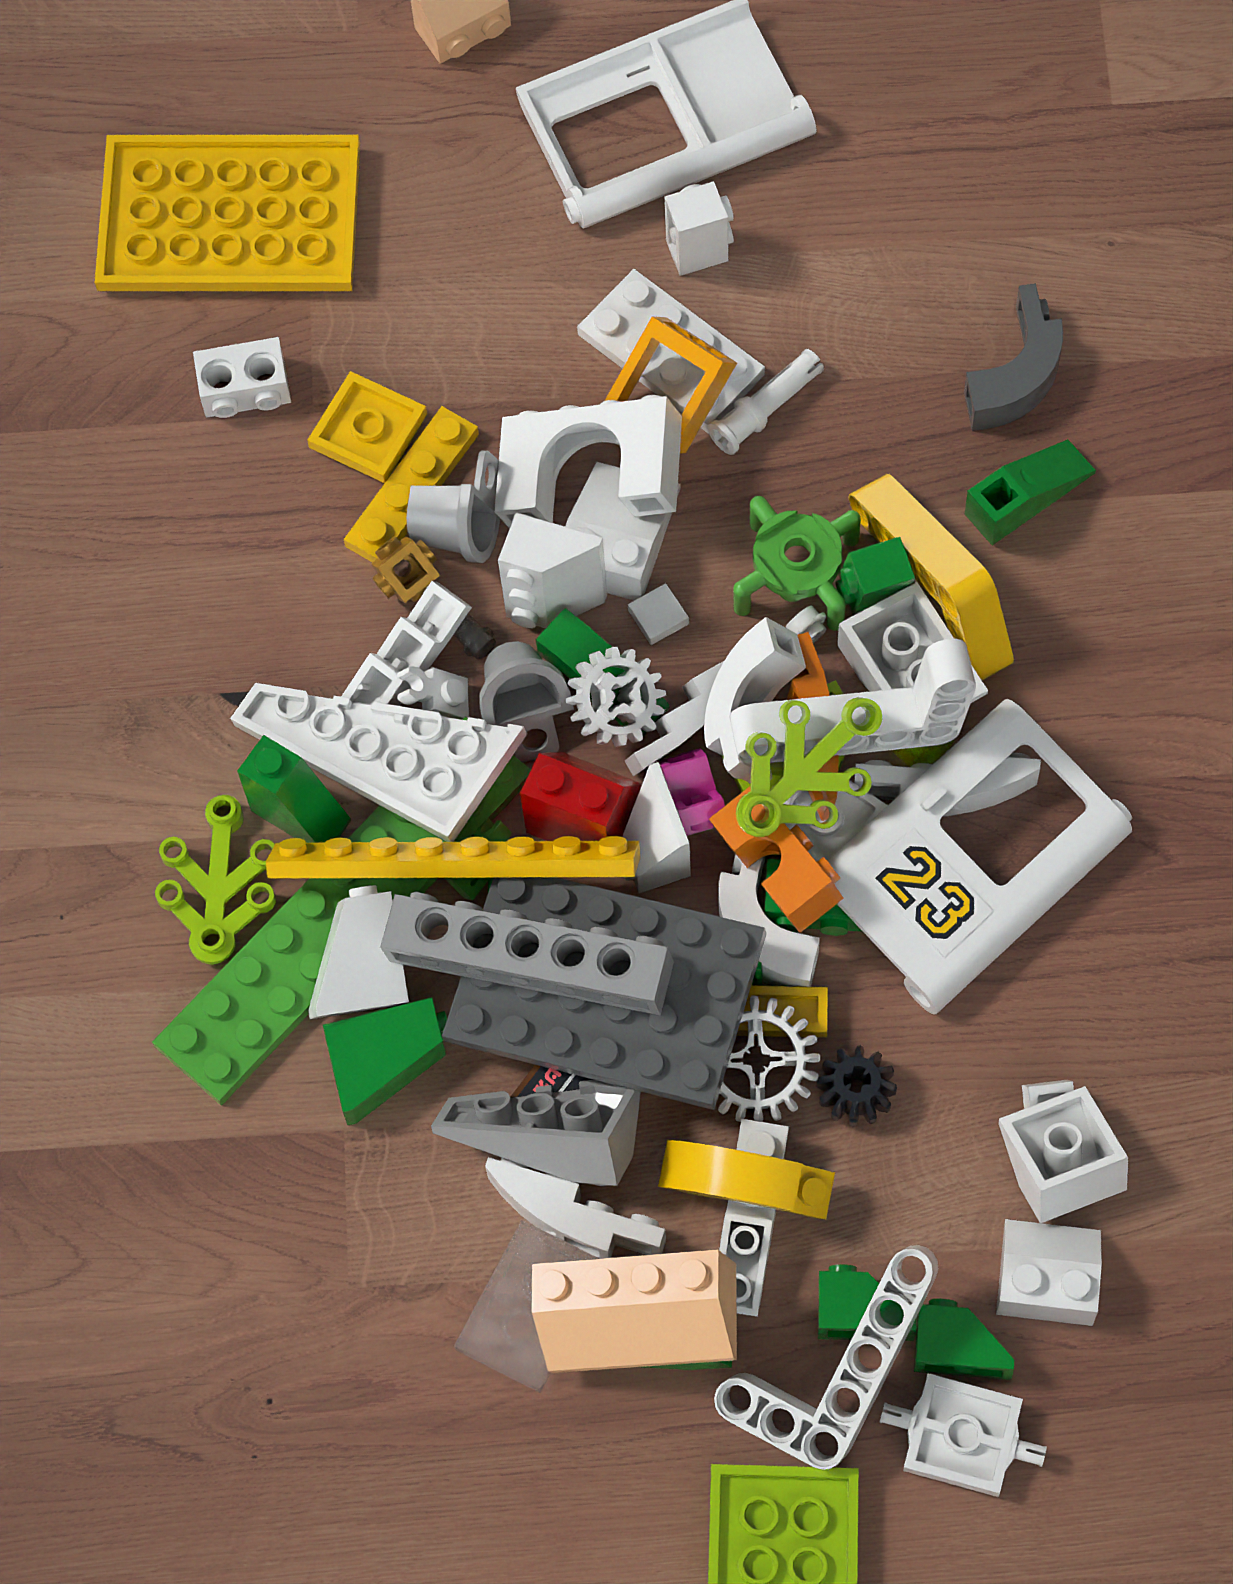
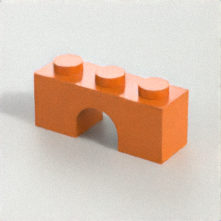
[709,786,844,933]

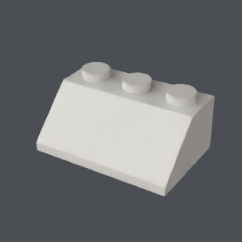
[498,513,607,628]

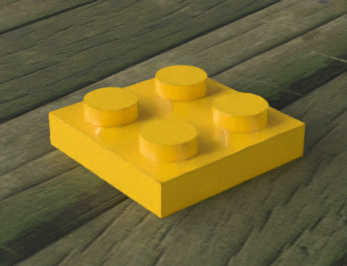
[307,371,427,483]

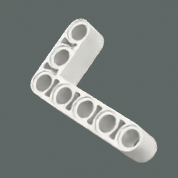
[729,639,976,764]
[714,1245,938,1469]

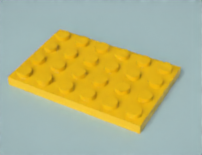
[94,135,360,291]

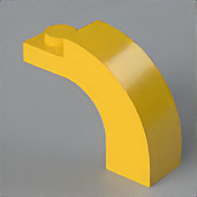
[658,1140,835,1220]

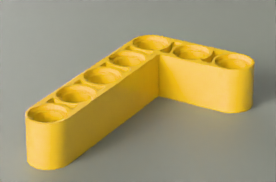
[848,474,1014,680]

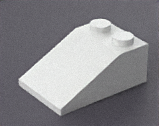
[565,462,681,601]
[838,582,988,703]

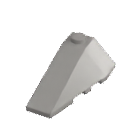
[431,1080,641,1186]

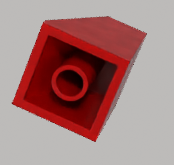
[520,752,643,841]

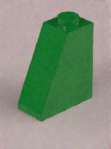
[237,735,351,843]
[323,998,447,1125]

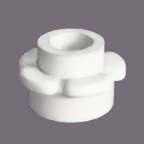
[786,606,826,643]

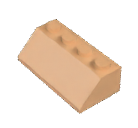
[532,1250,737,1373]

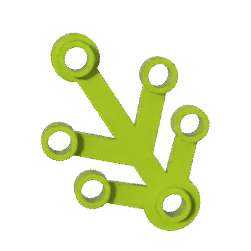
[736,697,882,837]
[155,795,276,964]

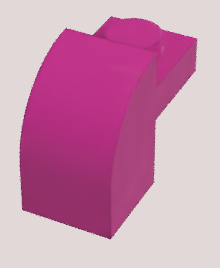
[657,748,725,836]

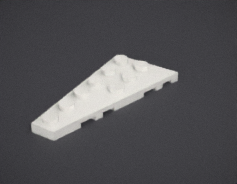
[230,683,527,842]

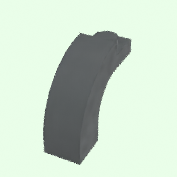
[964,283,1063,431]

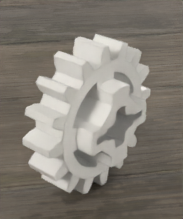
[566,647,666,747]

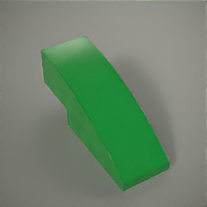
[536,608,670,737]

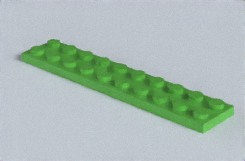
[152,716,531,1106]

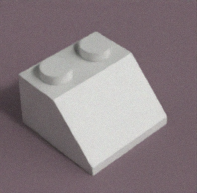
[999,1086,1128,1223]
[996,1219,1102,1326]

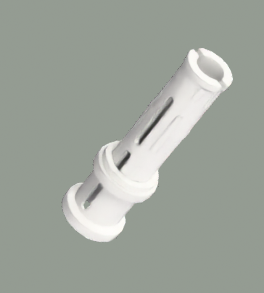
[707,349,824,455]

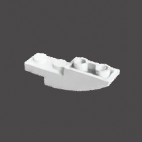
[854,753,1041,817]
[719,1119,789,1317]
[485,1157,666,1259]

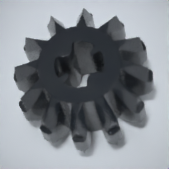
[816,1045,897,1127]

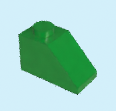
[818,1264,916,1341]
[914,1298,1015,1380]

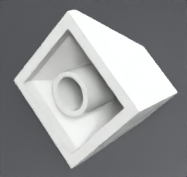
[623,762,691,893]

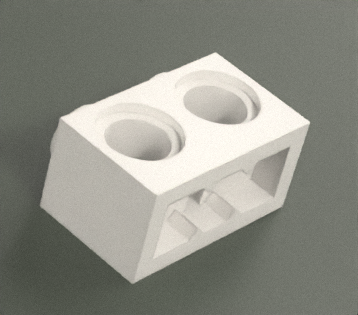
[193,337,291,418]

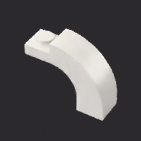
[704,617,806,783]
[719,854,820,987]

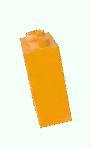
[605,316,737,453]

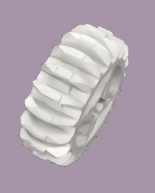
[718,996,820,1122]

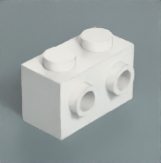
[664,181,734,276]

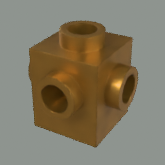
[371,536,440,603]

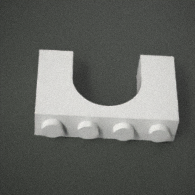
[494,395,682,528]

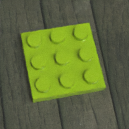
[708,1464,859,1584]

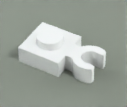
[397,666,469,720]

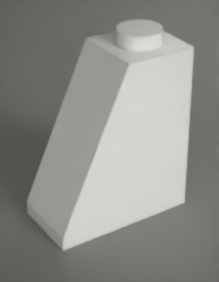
[308,885,409,1019]

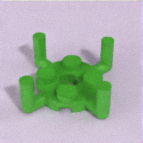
[733,496,861,631]

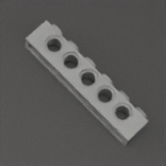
[380,892,674,1015]

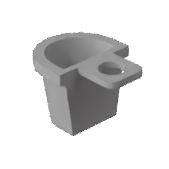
[406,450,500,563]
[480,641,574,762]

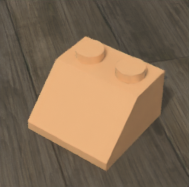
[411,0,511,64]

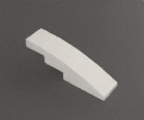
[341,581,472,706]
[625,661,724,776]

